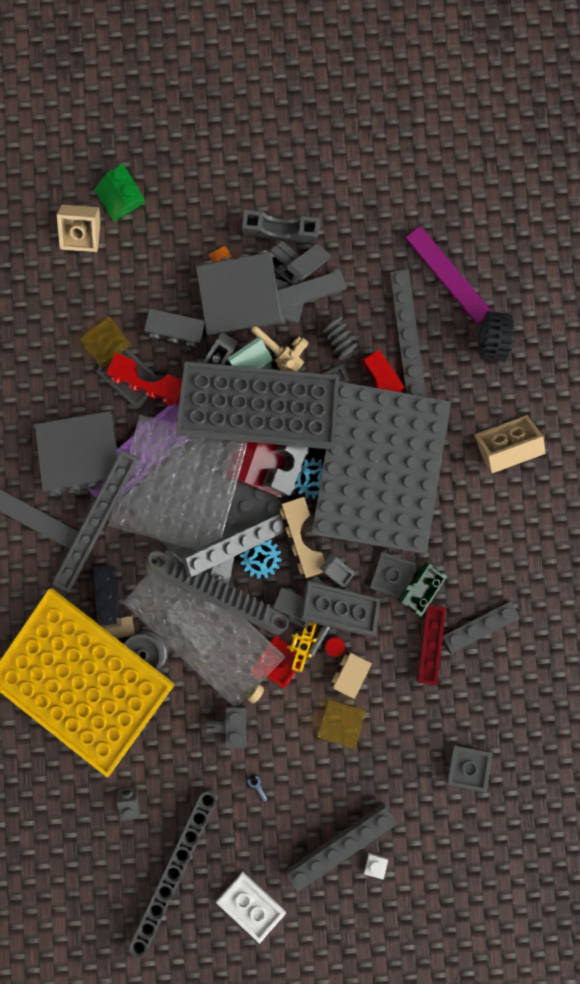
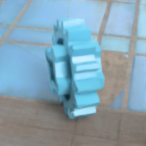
[295,458,323,500]
[240,539,282,579]

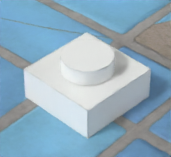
[364,853,388,879]

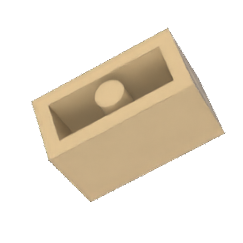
[331,652,372,699]

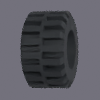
[478,311,514,362]

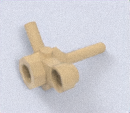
[252,326,309,372]

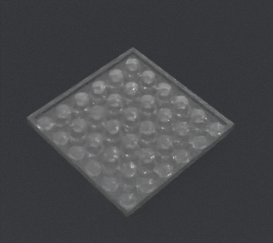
[108,415,248,550]

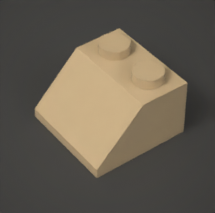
[57,205,100,252]

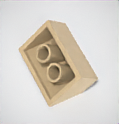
[474,415,546,473]

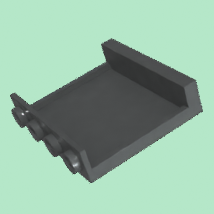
[196,250,285,336]
[35,411,118,496]

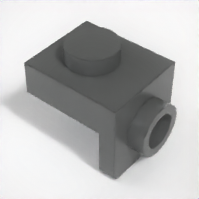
[117,787,141,821]

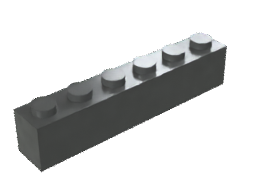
[287,803,397,892]

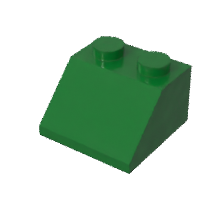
[94,164,145,222]

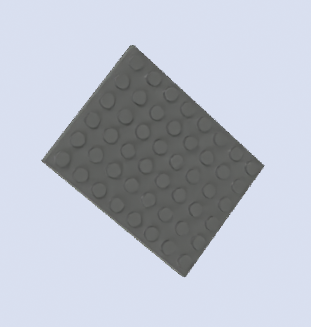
[311,382,451,554]

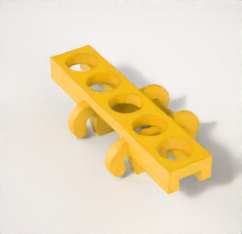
[288,623,317,673]

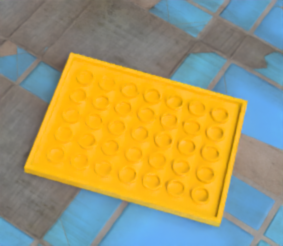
[0,588,175,778]

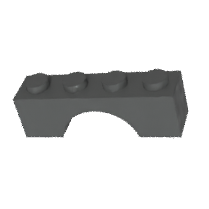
[242,210,320,244]

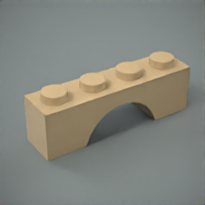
[279,497,325,578]

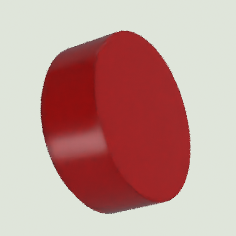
[325,637,345,657]

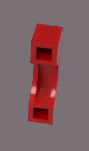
[106,352,182,407]

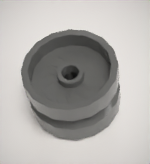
[124,630,168,670]

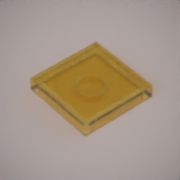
[79,317,131,368]
[318,699,366,749]

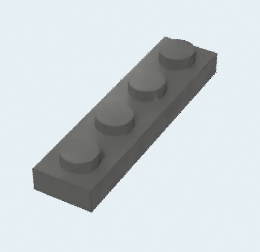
[443,601,520,653]

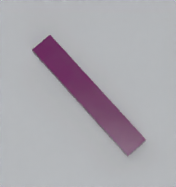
[406,226,492,325]

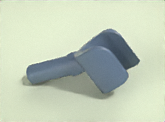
[248,775,267,802]

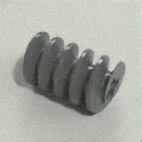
[323,317,361,361]

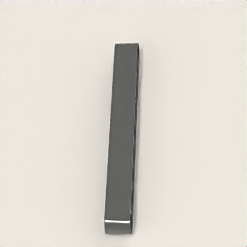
[129,788,218,958]

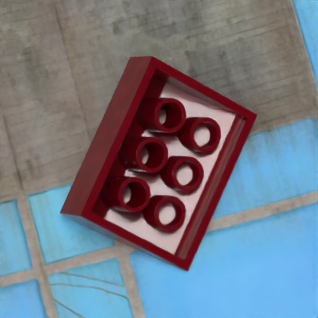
[226,441,285,498]

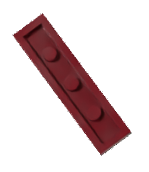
[417,605,446,685]

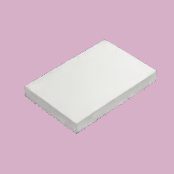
[216,871,286,944]

